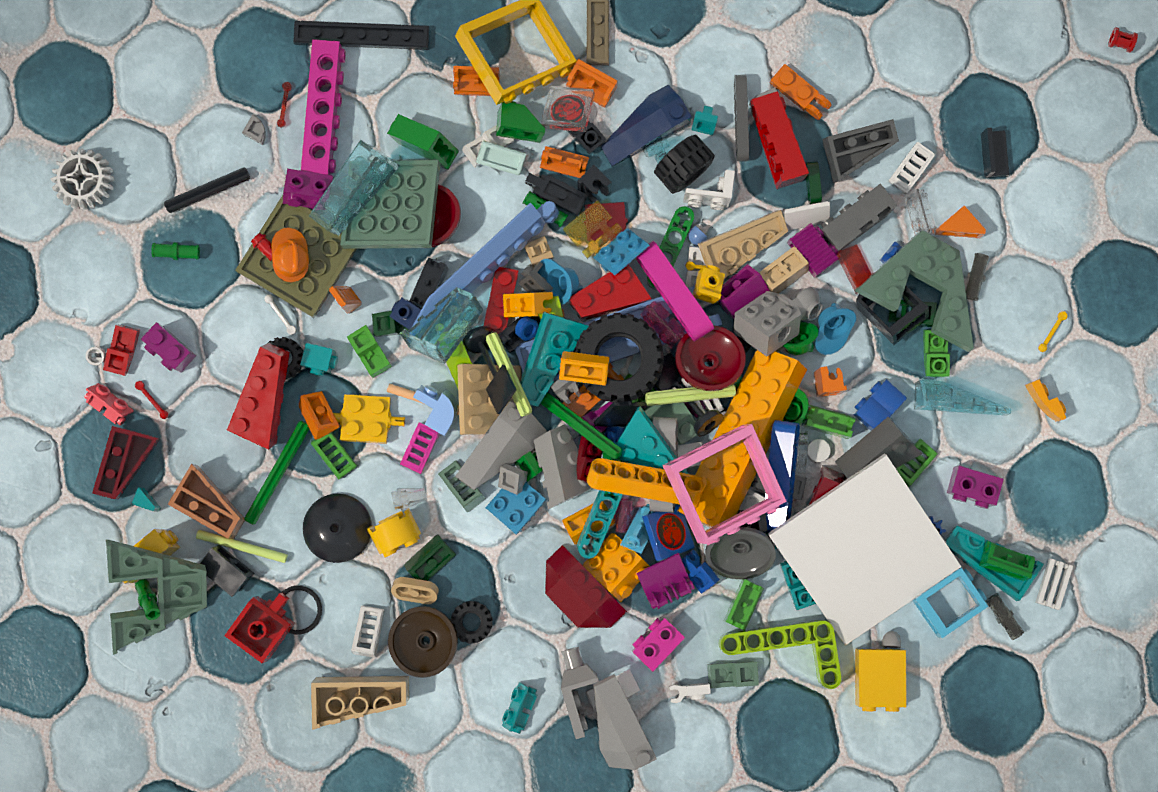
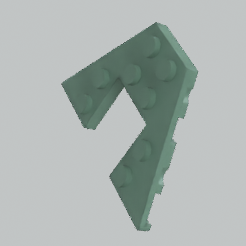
[855,230,974,352]
[106,540,207,655]

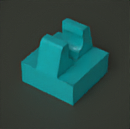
[691,105,718,136]

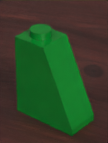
[387,114,459,170]

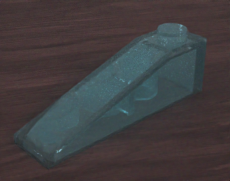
[914,376,1011,416]

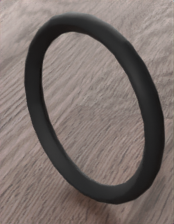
[281,586,322,635]

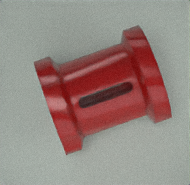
[1108,27,1138,53]

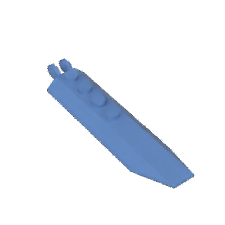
[405,201,559,348]

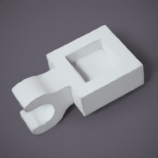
[669,683,711,703]

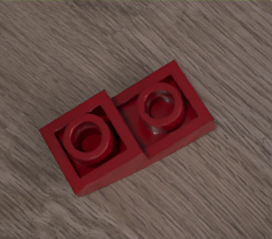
[577,436,603,483]

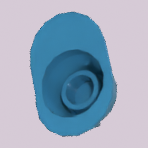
[537,259,583,304]
[815,303,856,355]

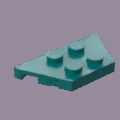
[616,406,688,474]

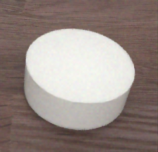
[806,439,830,463]

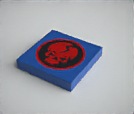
[642,504,695,561]

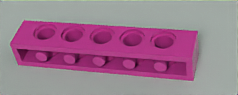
[301,40,346,176]

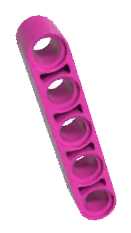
[636,241,714,342]

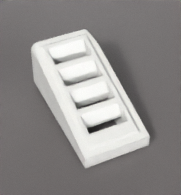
[888,142,935,194]
[351,605,384,658]

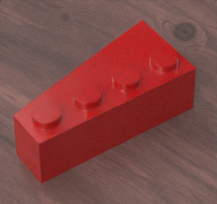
[227,343,289,450]

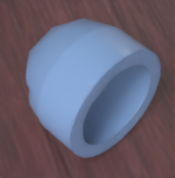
[689,225,708,245]

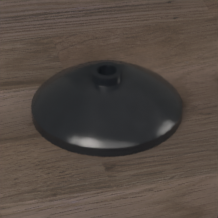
[303,494,372,563]

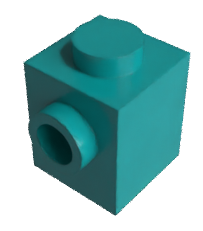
[300,343,338,376]

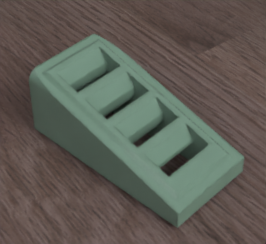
[438,460,485,512]

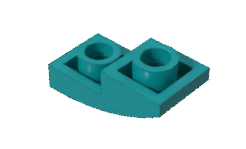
[780,561,816,610]

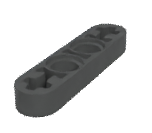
[734,75,749,161]

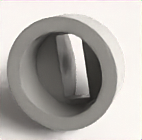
[882,631,901,648]

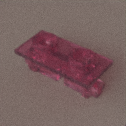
[640,301,685,348]

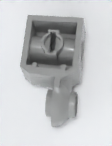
[733,287,823,356]

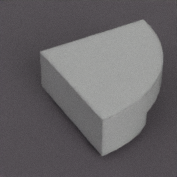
[242,114,266,145]

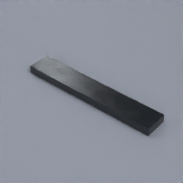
[293,21,430,50]

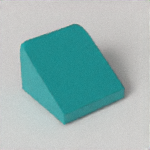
[132,487,161,512]

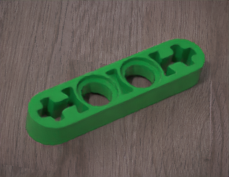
[646,206,694,290]

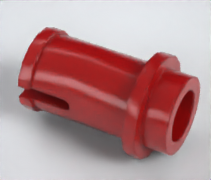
[251,232,272,262]

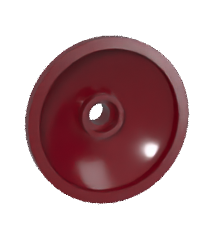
[432,184,461,247]
[675,325,745,391]

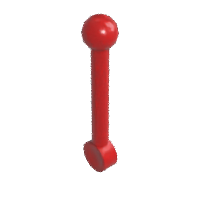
[135,381,169,419]

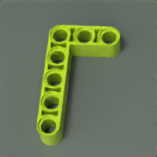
[718,620,841,689]

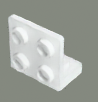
[683,170,735,210]

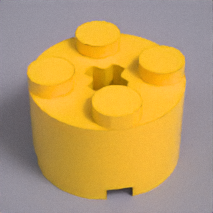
[367,508,421,558]

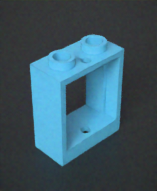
[912,568,988,638]

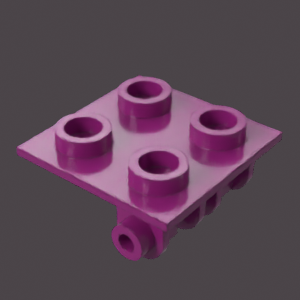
[636,553,695,609]

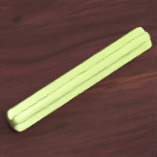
[486,332,532,417]
[645,384,736,406]

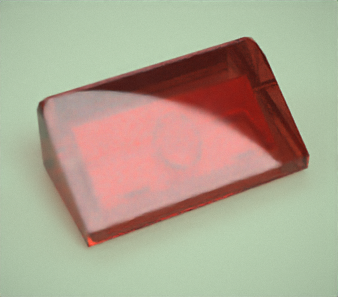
[837,244,872,295]

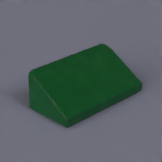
[404,534,456,581]

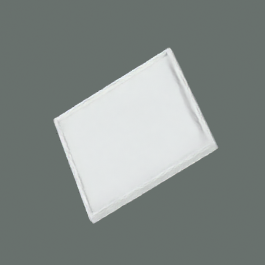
[768,454,961,646]

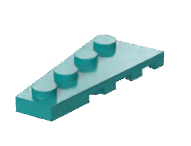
[945,526,1044,601]

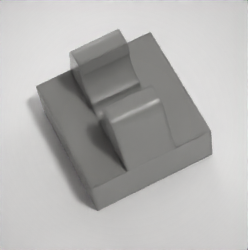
[551,379,581,404]
[498,463,527,495]

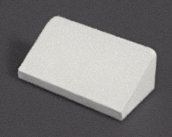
[783,201,830,231]

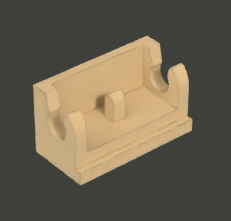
[759,246,809,294]

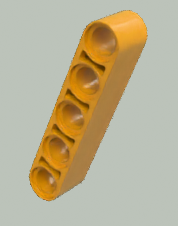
[587,458,705,506]

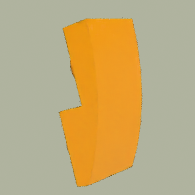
[1025,379,1066,422]

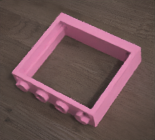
[663,424,787,545]

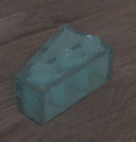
[400,287,483,364]

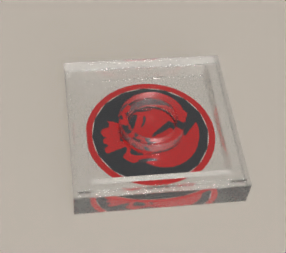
[541,86,595,132]

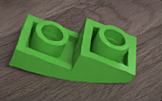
[923,329,950,377]

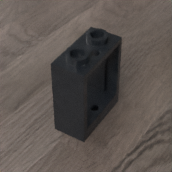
[856,286,929,345]

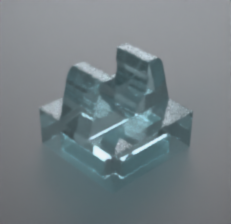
[642,138,670,163]

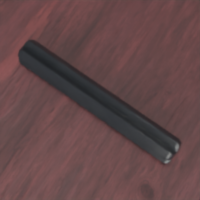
[164,167,250,213]

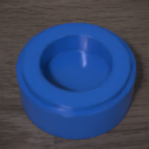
[515,316,539,341]

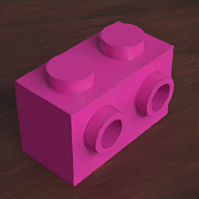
[632,617,685,672]

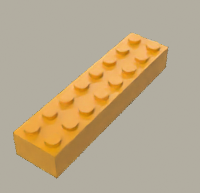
[678,350,807,528]

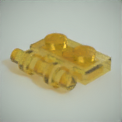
[563,200,622,259]

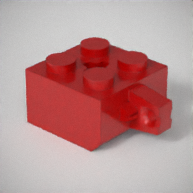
[224,593,295,663]

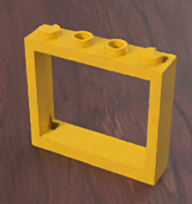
[455,0,577,105]

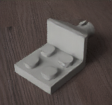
[561,646,599,739]

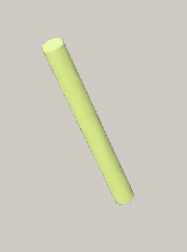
[196,530,288,563]

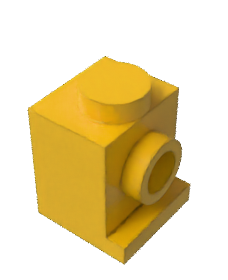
[693,265,725,304]

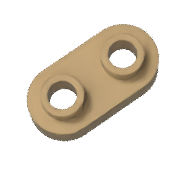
[391,577,439,604]

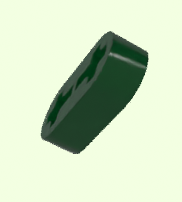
[805,161,822,205]

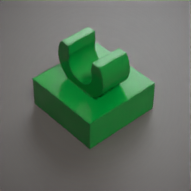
[515,452,543,482]

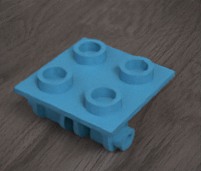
[593,228,650,275]
[485,482,547,535]

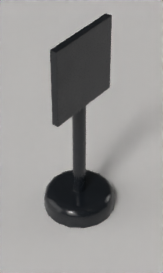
[463,326,517,414]
[655,353,723,437]

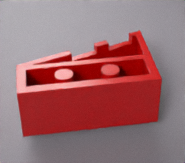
[569,264,652,321]

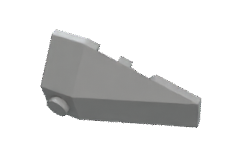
[455,399,547,490]
[593,674,657,770]

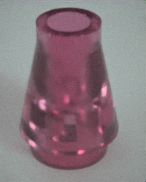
[614,498,635,533]

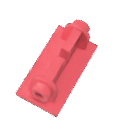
[84,383,134,426]

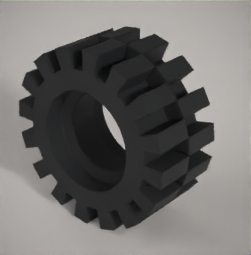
[268,337,304,380]
[450,601,493,644]

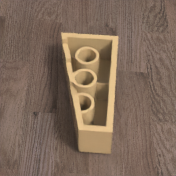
[311,676,409,730]

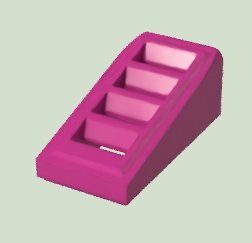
[400,422,440,474]

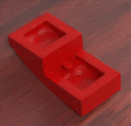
[103,324,140,376]

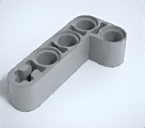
[649,417,678,513]

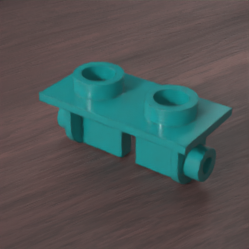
[502,682,538,734]

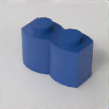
[853,379,907,431]

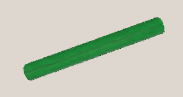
[540,392,623,460]
[244,421,309,525]

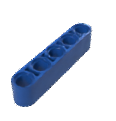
[763,420,800,533]

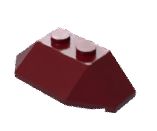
[545,545,627,628]

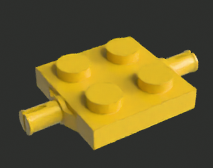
[333,394,405,444]

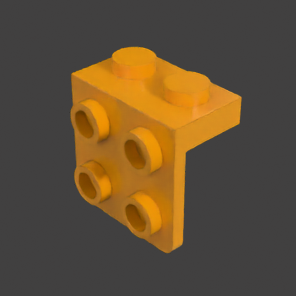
[583,533,650,602]

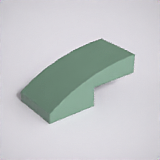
[707,662,759,688]

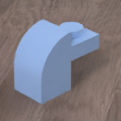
[413,385,458,436]

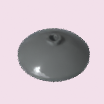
[705,527,776,579]

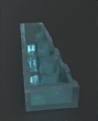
[309,140,400,236]

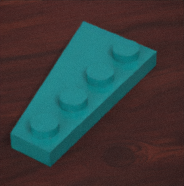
[520,311,588,407]

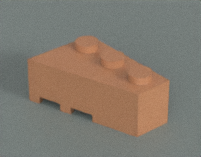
[168,464,245,539]

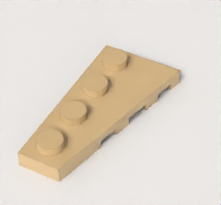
[698,210,788,285]

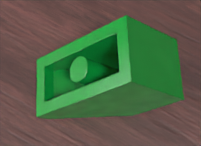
[496,101,545,143]

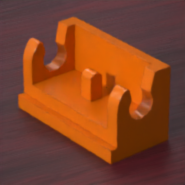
[566,59,618,108]
[453,66,500,96]
[814,366,847,397]

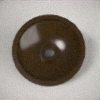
[388,606,458,678]

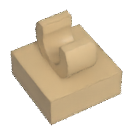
[525,236,554,266]

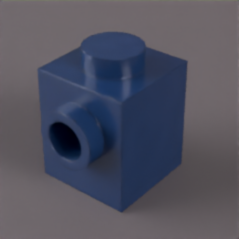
[390,297,422,330]

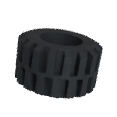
[654,134,715,194]

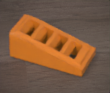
[329,286,362,314]

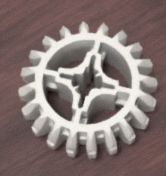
[50,148,115,210]

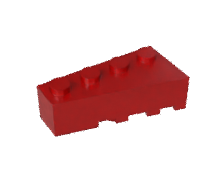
[749,91,809,189]

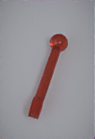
[277,82,292,128]

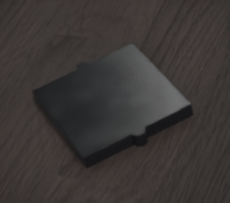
[593,401,647,427]

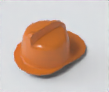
[271,228,309,282]

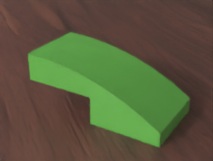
[347,325,392,378]

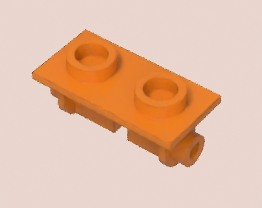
[540,146,589,178]

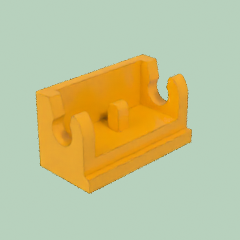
[503,292,553,317]

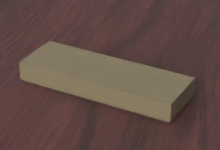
[586,0,609,66]

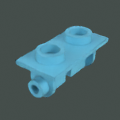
[620,504,654,554]

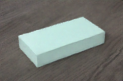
[476,140,526,176]

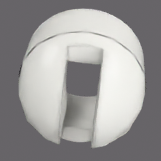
[86,346,106,365]

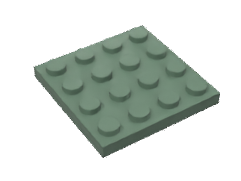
[340,160,440,249]

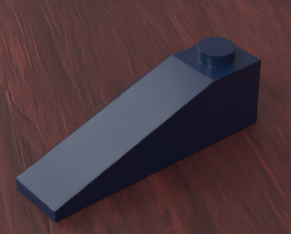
[601,85,692,167]

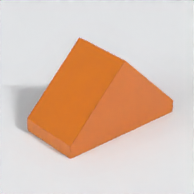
[935,206,986,238]

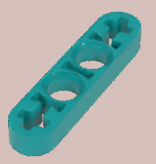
[577,490,623,559]

